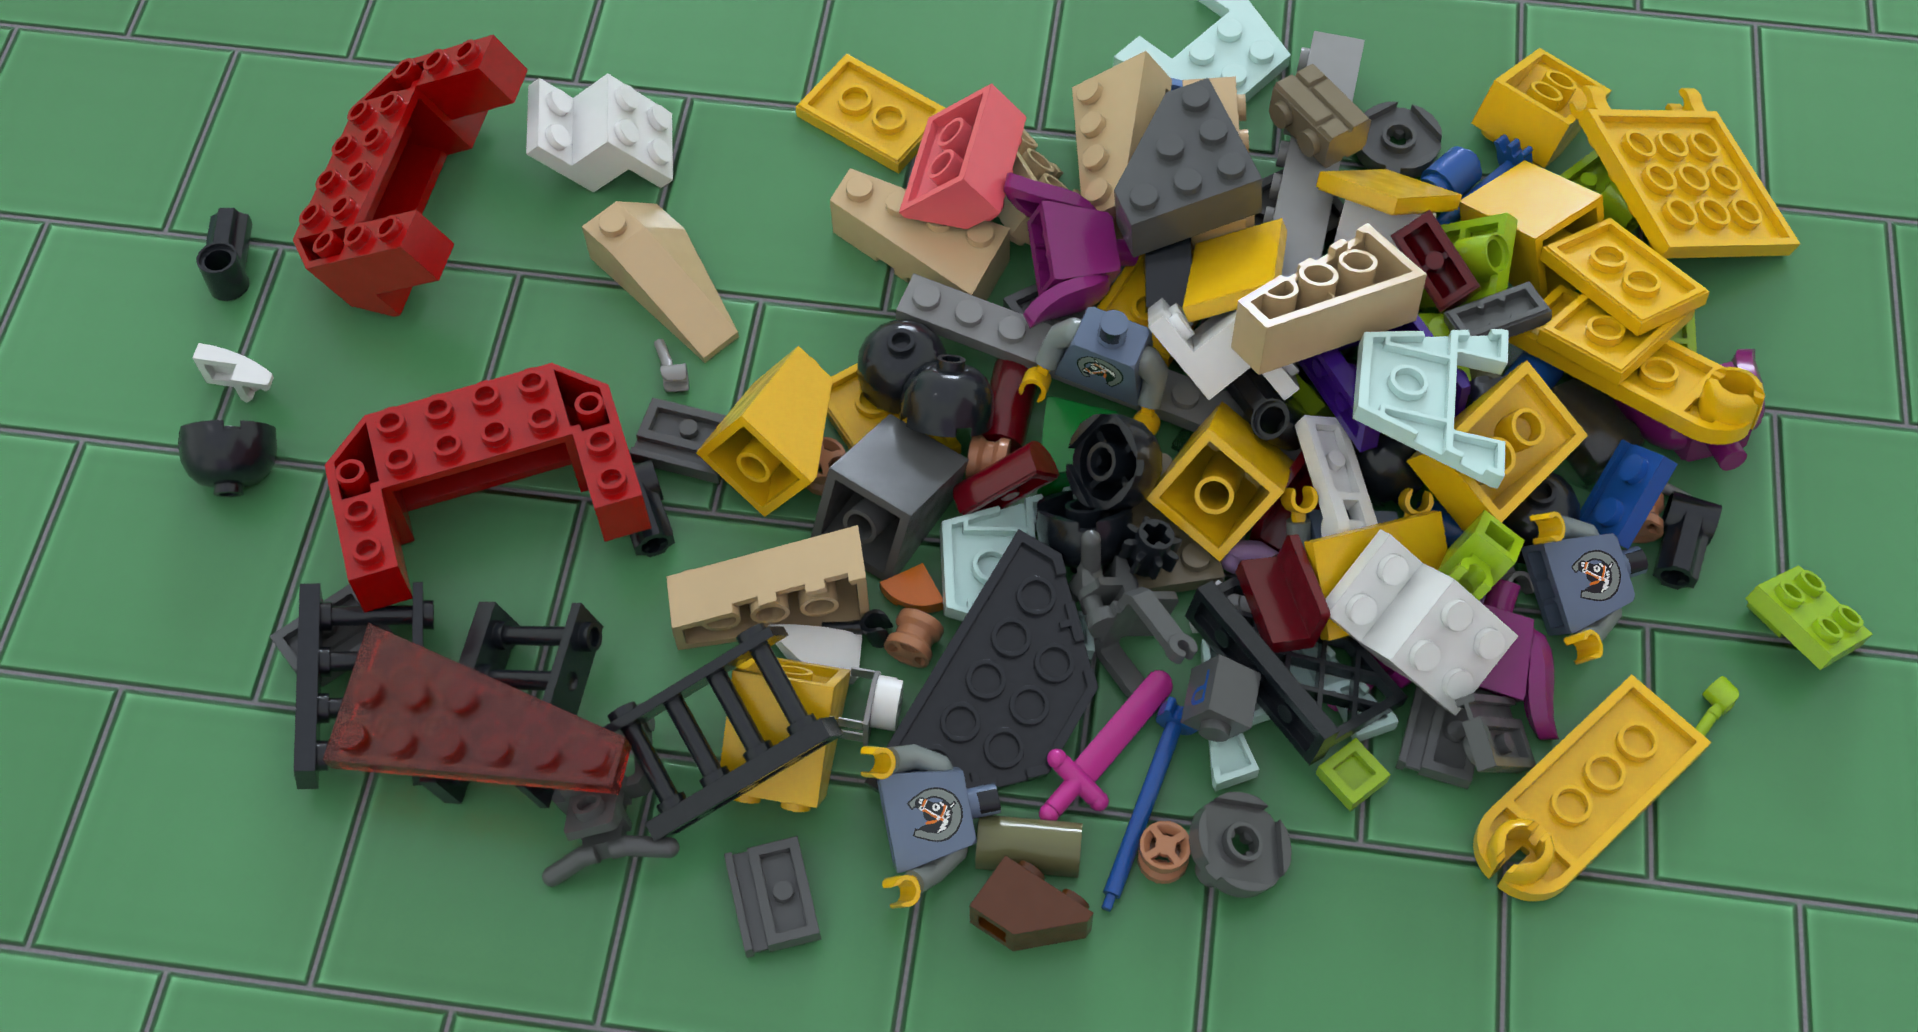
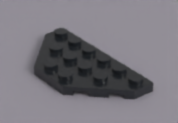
[865,529,1098,793]

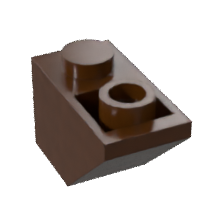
[969,856,1094,951]

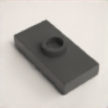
[1444,281,1552,338]

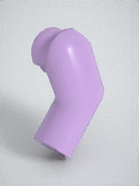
[1221,540,1279,574]

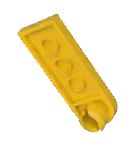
[1508,284,1765,445]
[1473,674,1712,901]

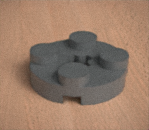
[1356,102,1442,178]
[1189,792,1292,898]

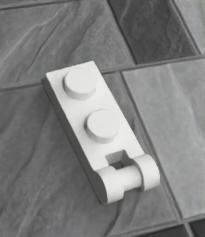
[1294,415,1378,537]

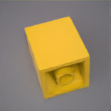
[1459,160,1605,299]
[696,346,833,517]
[1146,401,1294,562]
[720,657,851,812]

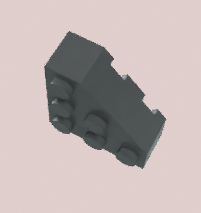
[1114,78,1262,258]

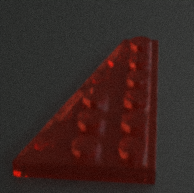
[322,623,632,795]

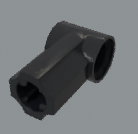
[196,208,253,301]
[1225,368,1305,452]
[629,460,675,557]
[1653,490,1722,590]

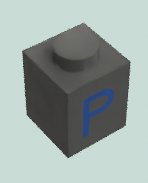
[1181,654,1261,742]

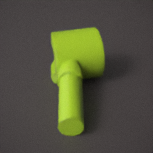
[1695,676,1739,736]

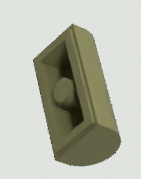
[975,815,1083,878]

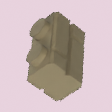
[1269,64,1372,168]

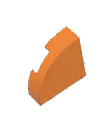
[880,563,943,613]

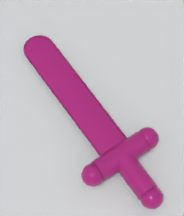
[1039,670,1173,821]

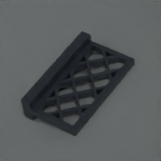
[1185,554,1408,766]

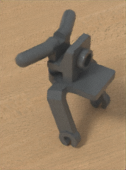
[1068,529,1198,714]
[542,703,680,887]

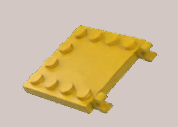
[1569,85,1800,259]

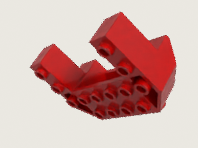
[293,34,528,317]
[324,363,652,613]

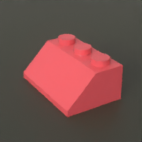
[899,83,1027,229]

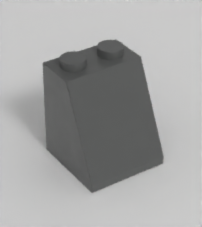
[811,414,969,581]

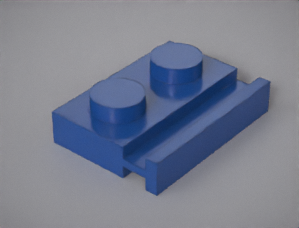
[1580,439,1678,549]

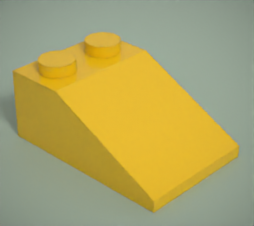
[1471,48,1612,168]
[1406,360,1588,532]

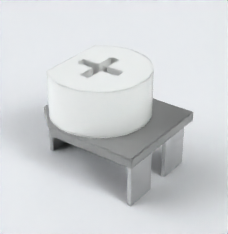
[838,667,904,746]

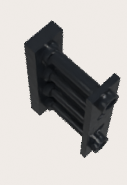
[294,582,434,789]
[419,602,604,808]
[596,623,844,842]

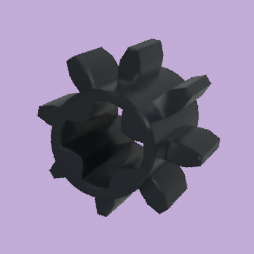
[1118,516,1182,580]

